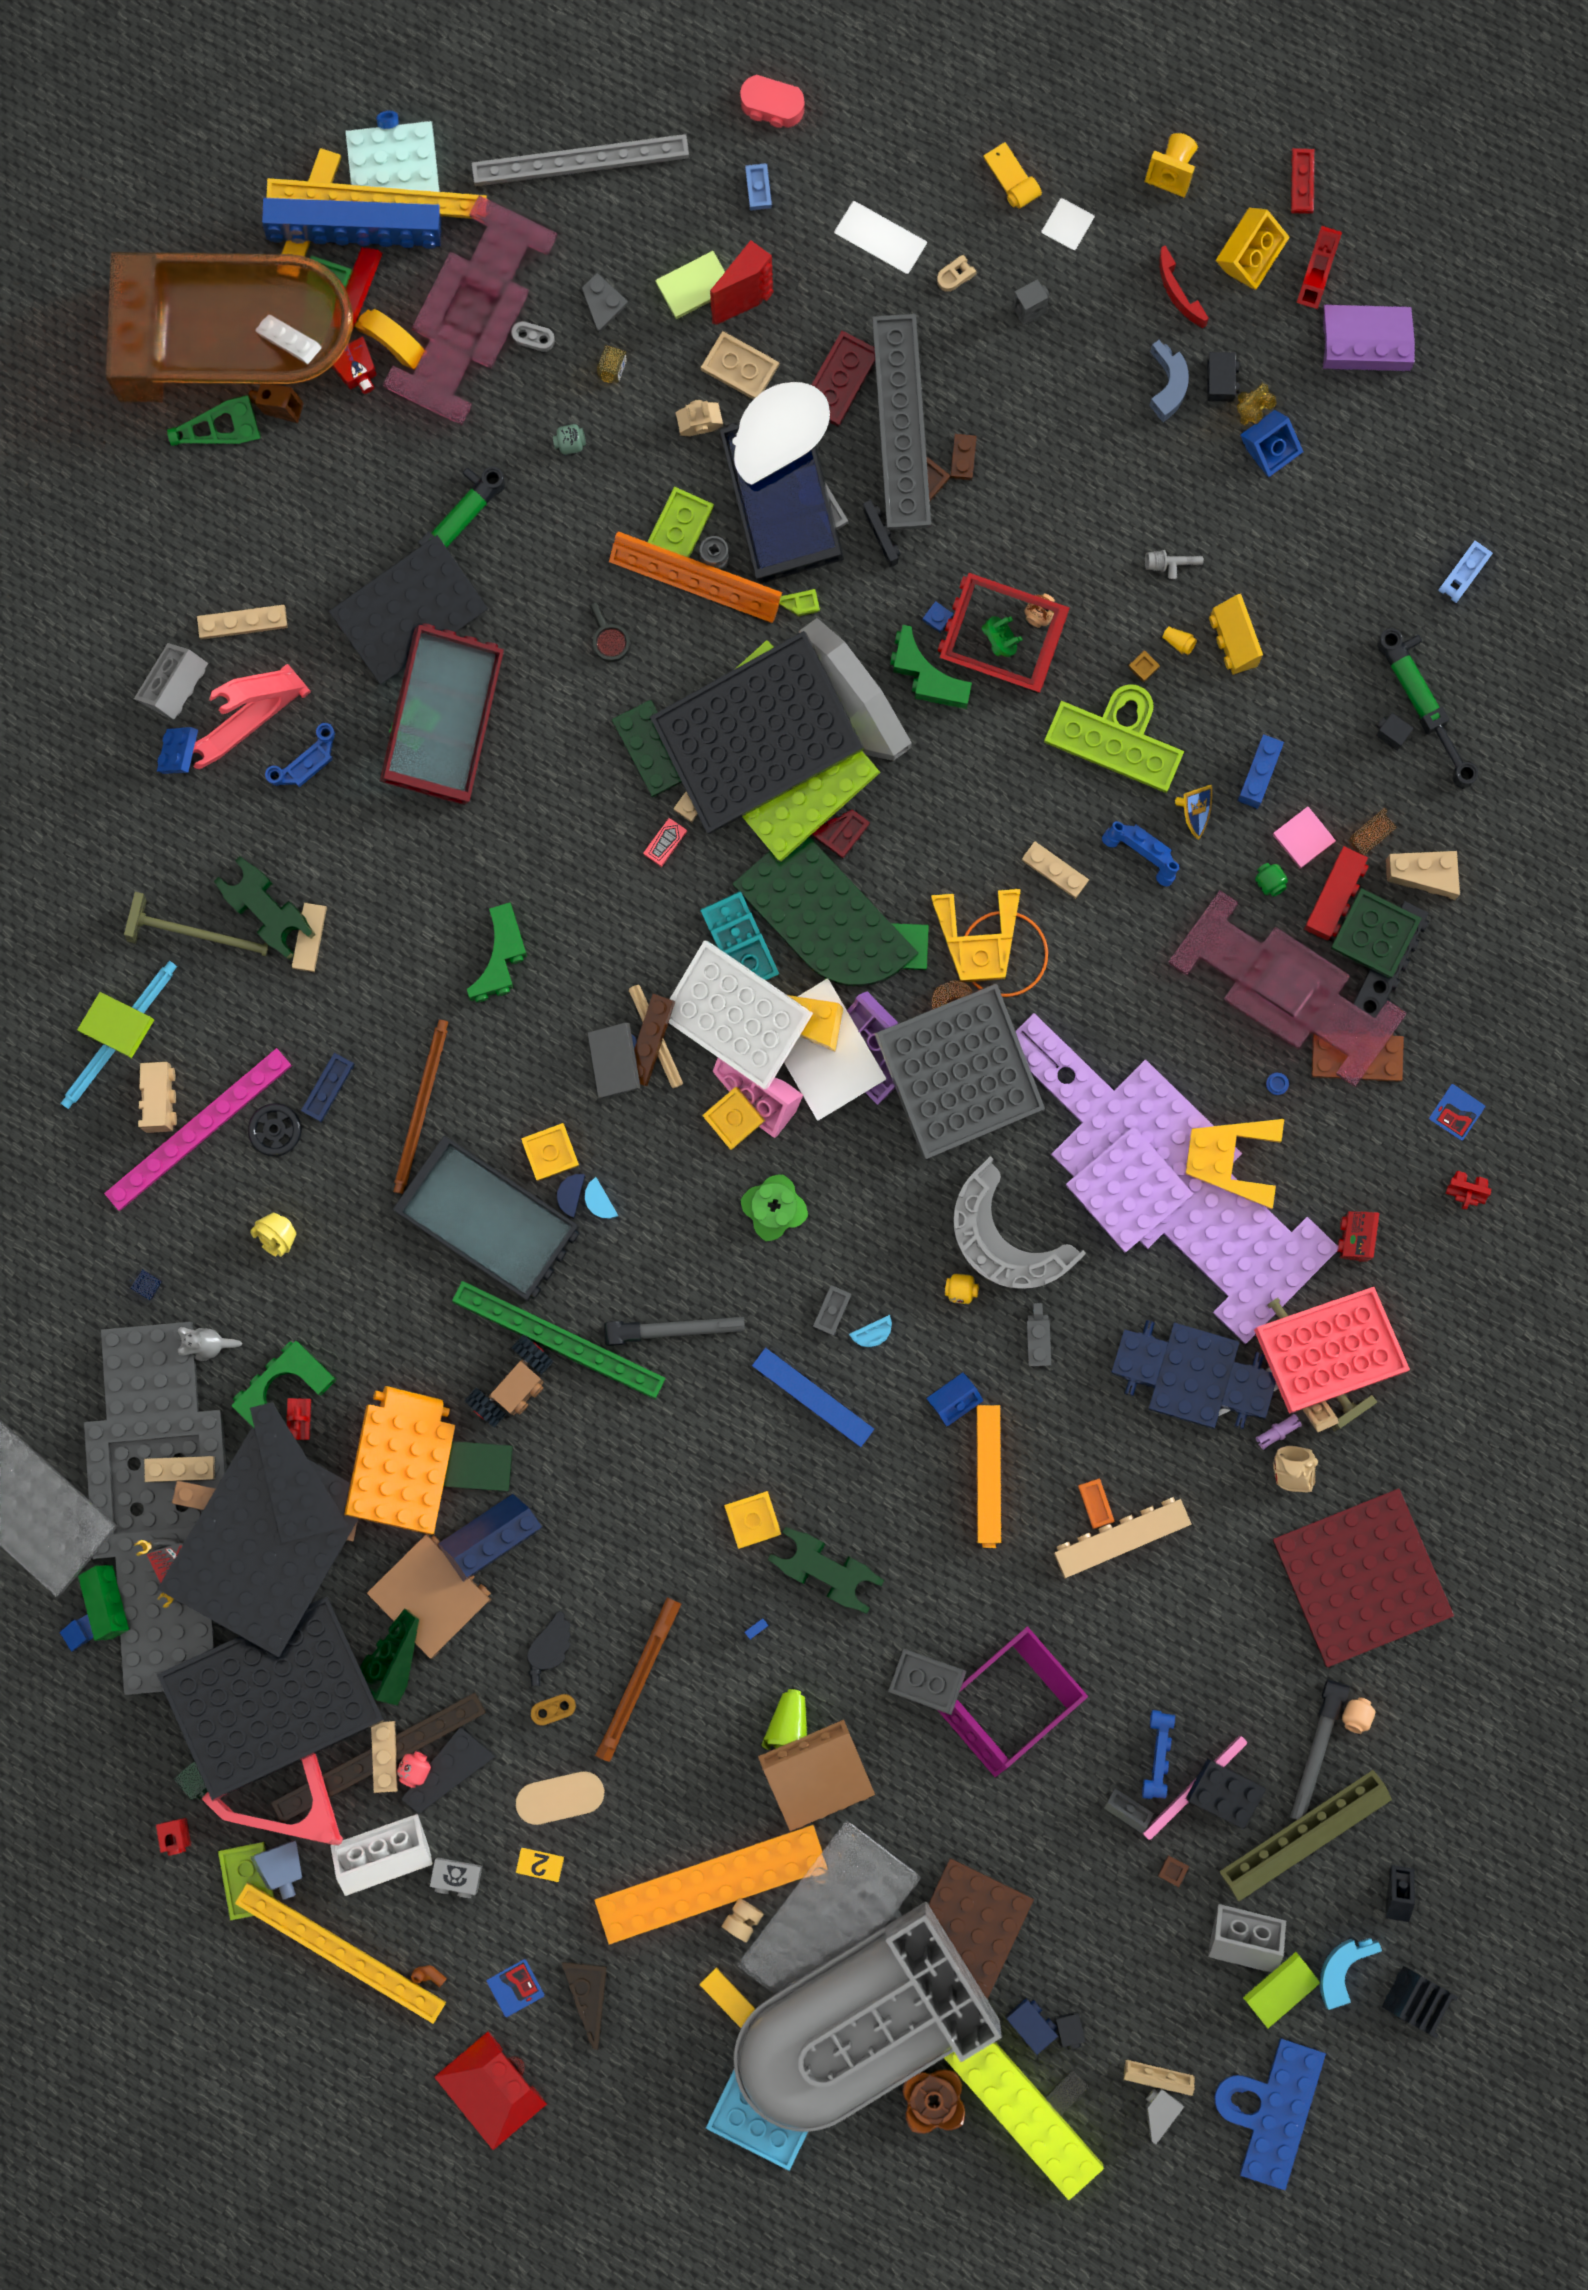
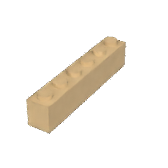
[1053,1497,1191,1578]

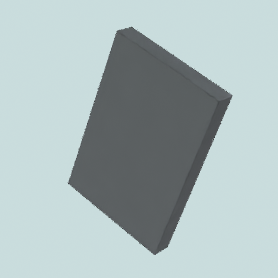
[588,1023,641,1098]
[888,1648,967,1715]

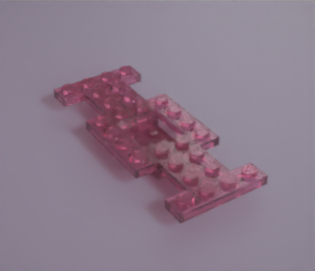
[383,195,557,425]
[1169,891,1407,1087]

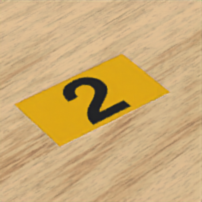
[516,1848,564,1882]

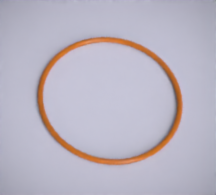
[964,911,1048,997]

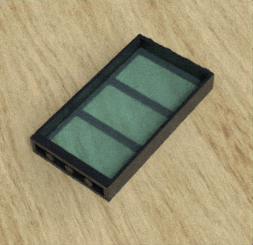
[393,1136,580,1302]

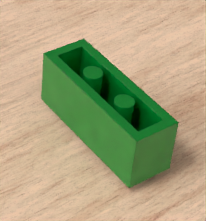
[78,1565,129,1641]

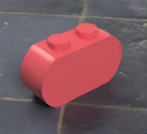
[741,75,804,128]

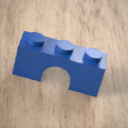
[1237,734,1284,809]

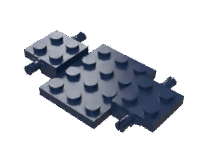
[1111,1320,1276,1429]

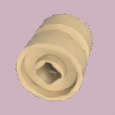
[722,1898,764,1942]

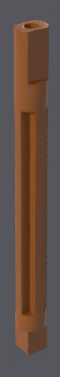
[595,1597,681,1762]

